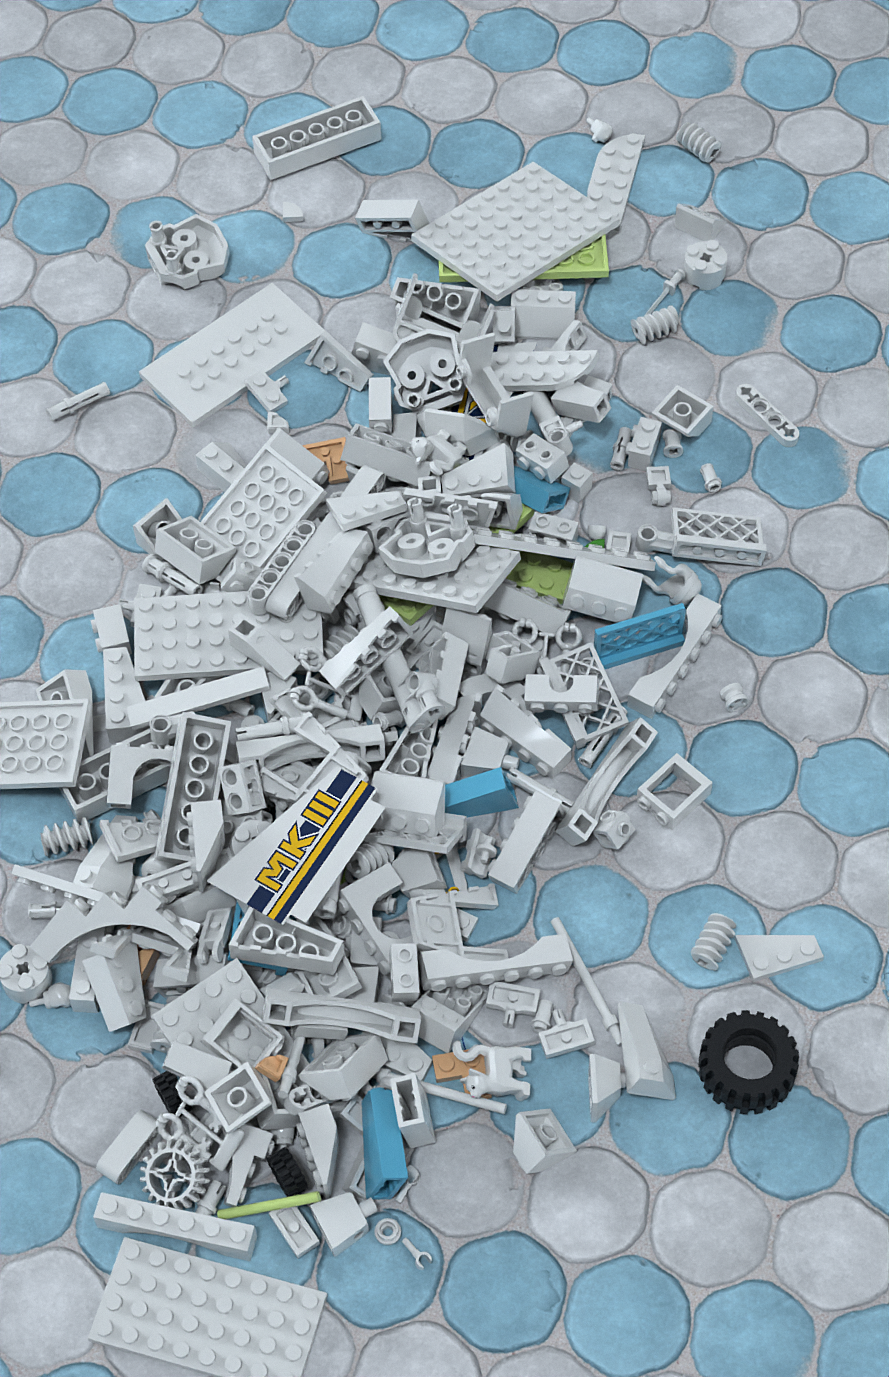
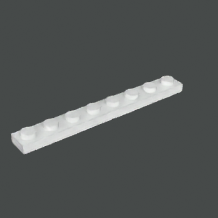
[12,865,203,935]

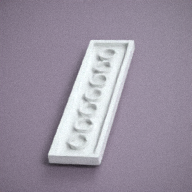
[472,526,656,571]

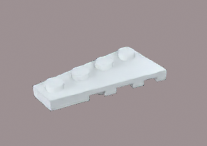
[402,488,498,530]

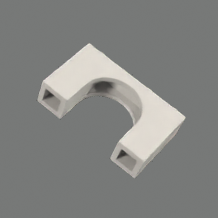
[106,742,174,809]
[337,862,423,981]

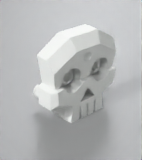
[145,214,229,289]
[383,329,467,413]
[378,497,475,578]

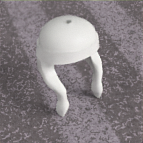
[642,556,702,606]

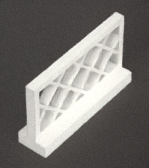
[671,507,767,566]
[539,642,629,749]
[363,813,467,854]
[135,847,233,909]

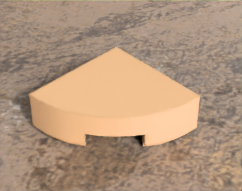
[255,1055,289,1082]

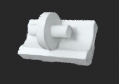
[460,828,497,879]

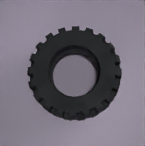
[698,1010,799,1115]

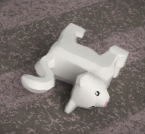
[410,428,470,476]
[453,1041,531,1101]

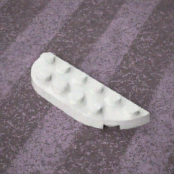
[587,133,645,230]
[490,350,600,391]

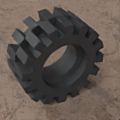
[152,1071,192,1117]
[267,1147,308,1197]

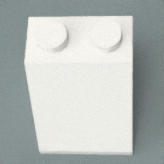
[266,428,330,485]

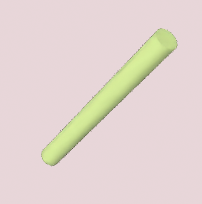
[217,1191,321,1219]

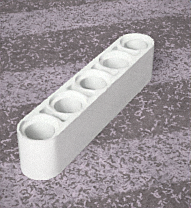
[248,520,315,615]

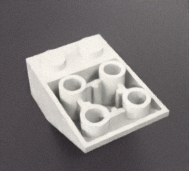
[441,608,492,676]
[187,800,225,892]
[411,984,488,1054]
[296,1104,339,1200]

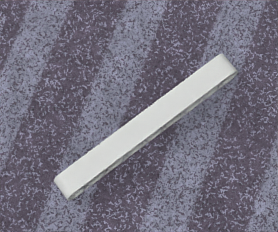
[265,465,386,620]

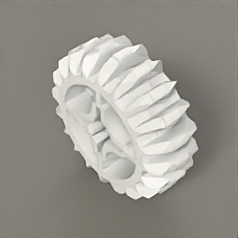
[139,1139,210,1210]

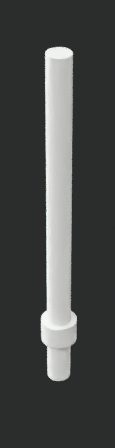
[551,917,622,1047]
[278,1036,306,1099]
[371,1067,507,1114]

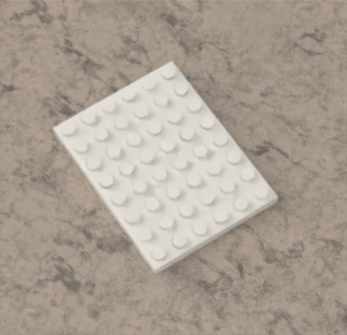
[411,162,620,302]

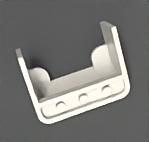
[393,273,495,361]
[456,332,534,438]

